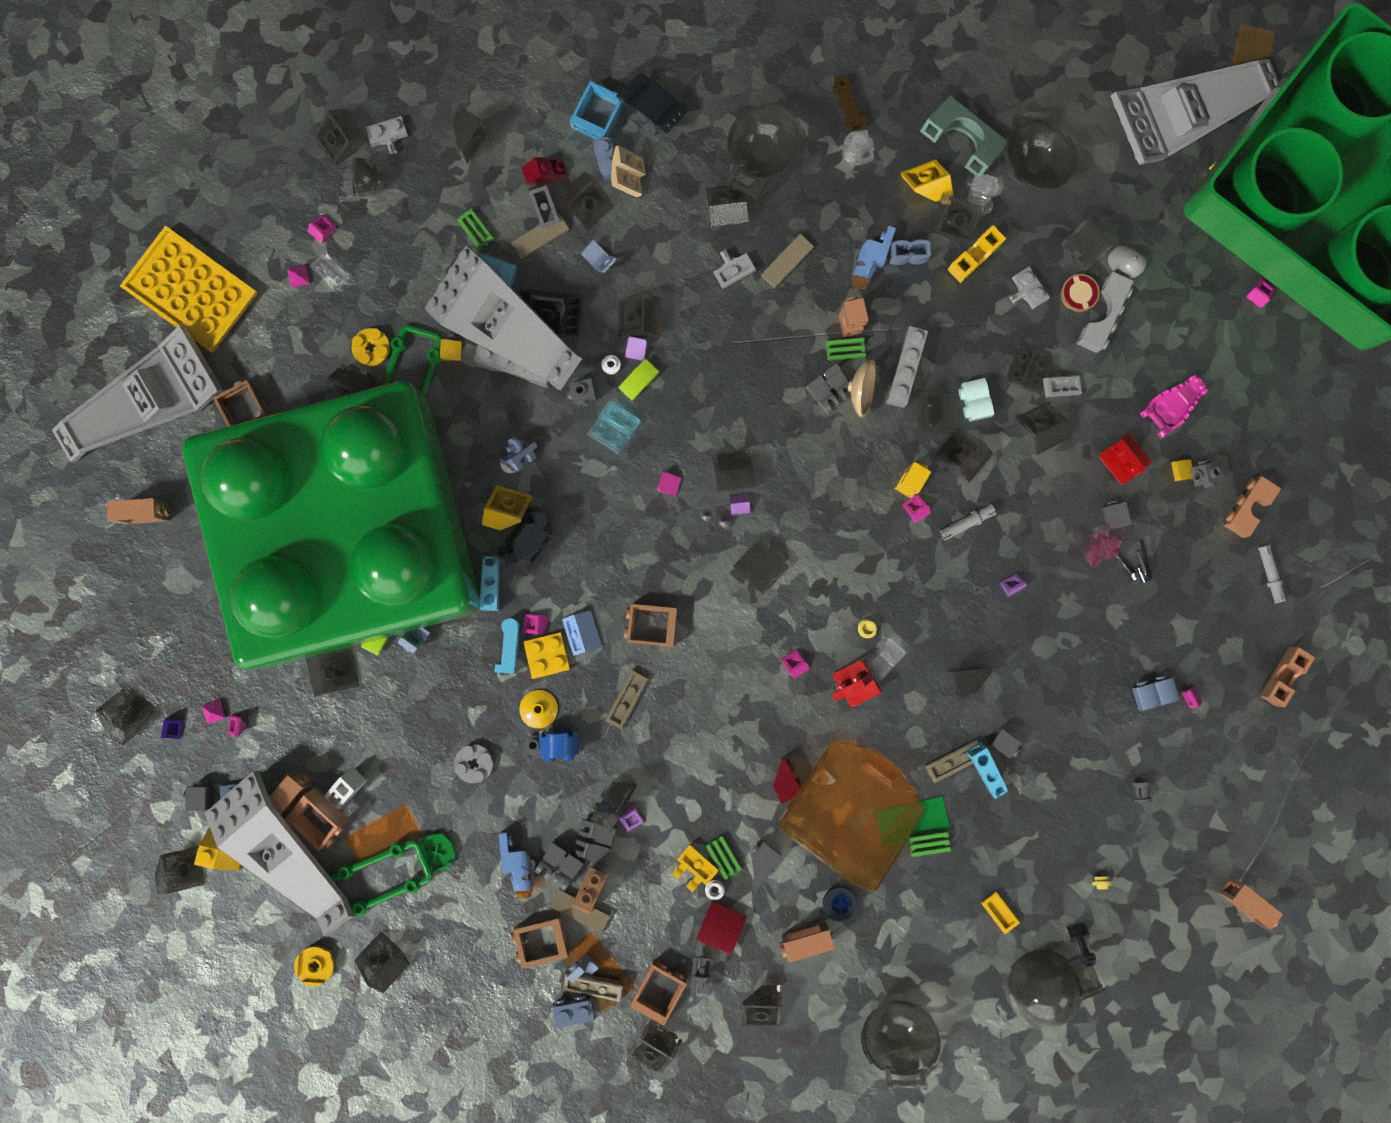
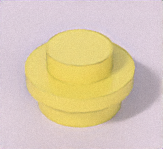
[858,619,877,638]
[1092,877,1113,890]

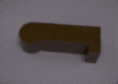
[833,75,867,134]

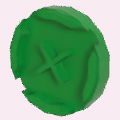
[417,833,456,872]

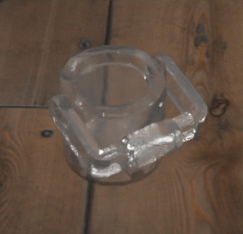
[842,130,875,166]

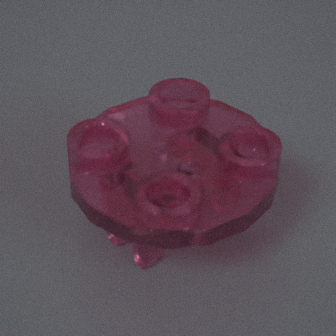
[1084,531,1121,567]

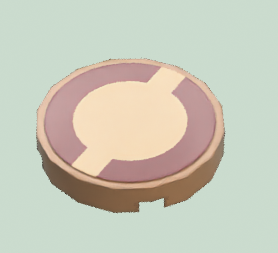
[1060,274,1100,313]

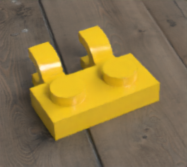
[672,844,719,892]

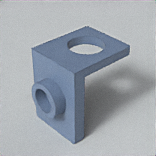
[580,240,617,273]

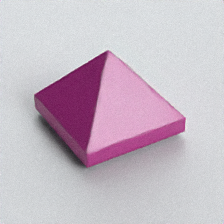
[287,265,310,288]
[202,699,227,724]
[228,715,247,737]

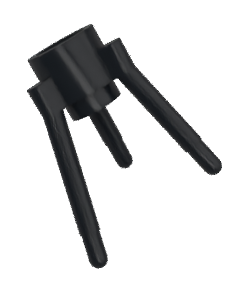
[1111,540,1153,584]

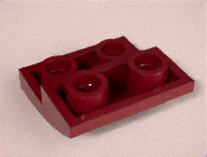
[695,901,747,955]

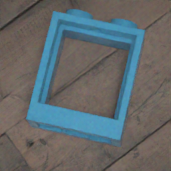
[570,81,624,139]

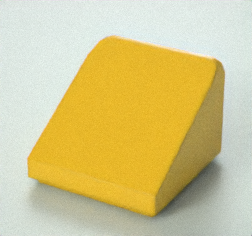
[440,339,462,361]
[1171,459,1193,481]

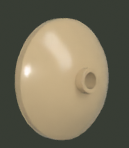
[848,359,876,417]

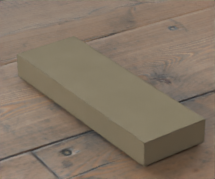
[511,213,570,260]
[761,234,814,289]
[605,669,649,729]
[925,740,979,783]
[550,888,611,934]
[563,970,624,1002]

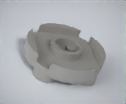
[454,744,494,783]

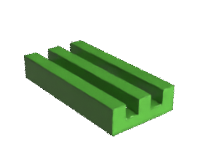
[457,208,495,251]
[826,338,866,361]
[909,831,951,857]
[705,835,742,879]

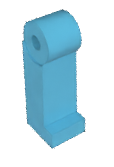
[479,556,500,611]
[494,618,520,674]
[966,742,1008,799]

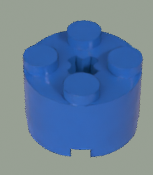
[539,727,579,761]

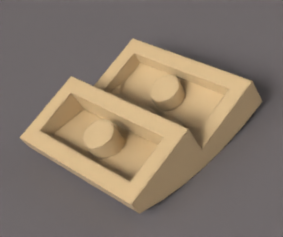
[611,145,646,197]

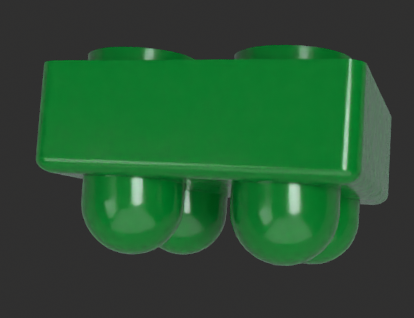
[1184,3,1391,350]
[182,381,480,670]

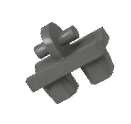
[691,957,713,995]

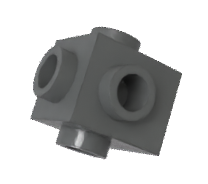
[566,378,596,407]
[1191,460,1226,489]

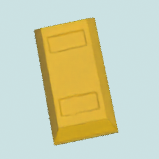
[981,891,1020,934]

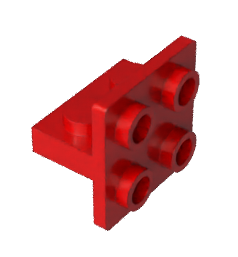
[1098,433,1152,485]
[831,659,882,707]

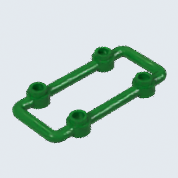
[381,324,443,396]
[329,839,433,916]

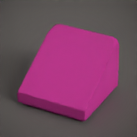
[308,215,337,243]
[1247,278,1276,307]
[657,472,681,496]
[902,494,931,523]
[523,614,548,635]
[781,649,809,679]
[1181,685,1202,708]

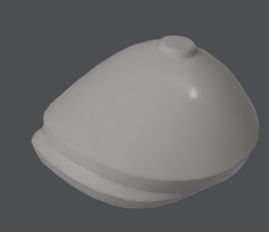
[1108,245,1147,279]

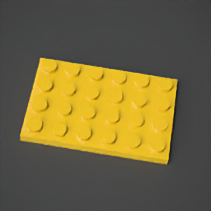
[120,226,258,353]

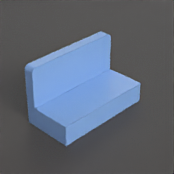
[562,611,602,656]

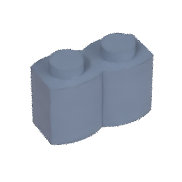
[594,137,614,183]
[889,240,931,265]
[1132,675,1180,711]

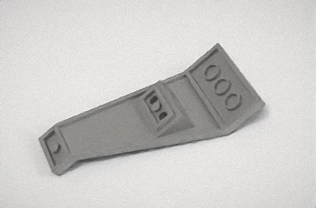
[1111,59,1279,165]
[425,246,582,390]
[52,325,223,462]
[205,771,354,936]

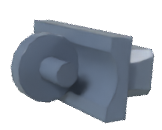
[500,437,538,472]

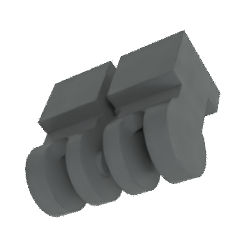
[805,363,851,414]
[573,819,618,866]
[535,839,586,891]

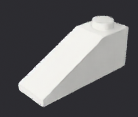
[312,767,367,824]

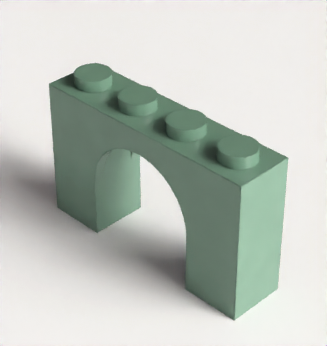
[920,96,1009,178]

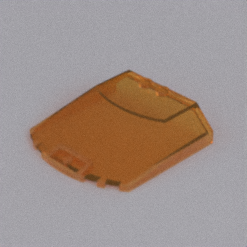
[778,741,924,892]

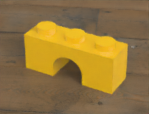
[948,225,1006,283]
[894,462,931,498]

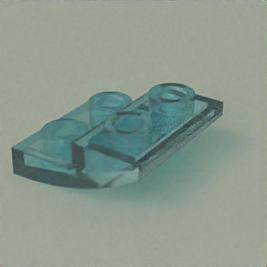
[587,400,641,455]

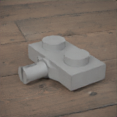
[366,116,408,154]
[713,249,756,289]
[1010,267,1050,310]

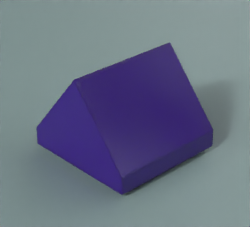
[160,717,183,739]

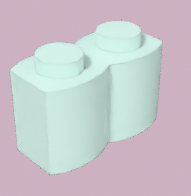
[958,378,994,422]

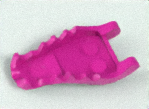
[1140,375,1208,438]

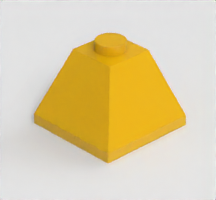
[901,159,953,202]
[482,485,532,530]
[194,826,241,871]

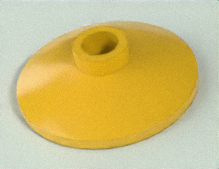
[519,690,558,728]

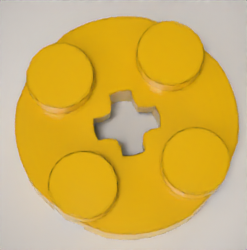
[351,328,391,367]
[294,945,335,987]

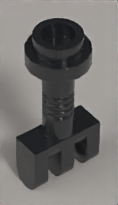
[1066,924,1096,967]

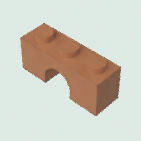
[838,297,868,337]
[1224,476,1281,538]
[1260,647,1315,707]

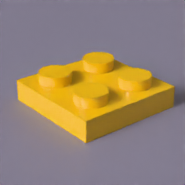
[524,632,570,679]

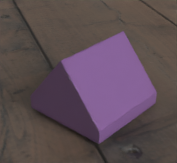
[729,494,750,515]
[1000,573,1027,597]

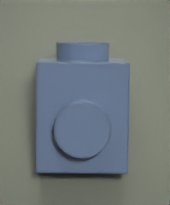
[398,627,431,654]
[567,953,599,983]

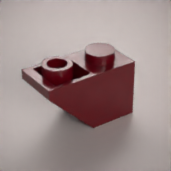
[521,157,569,185]
[772,757,803,804]

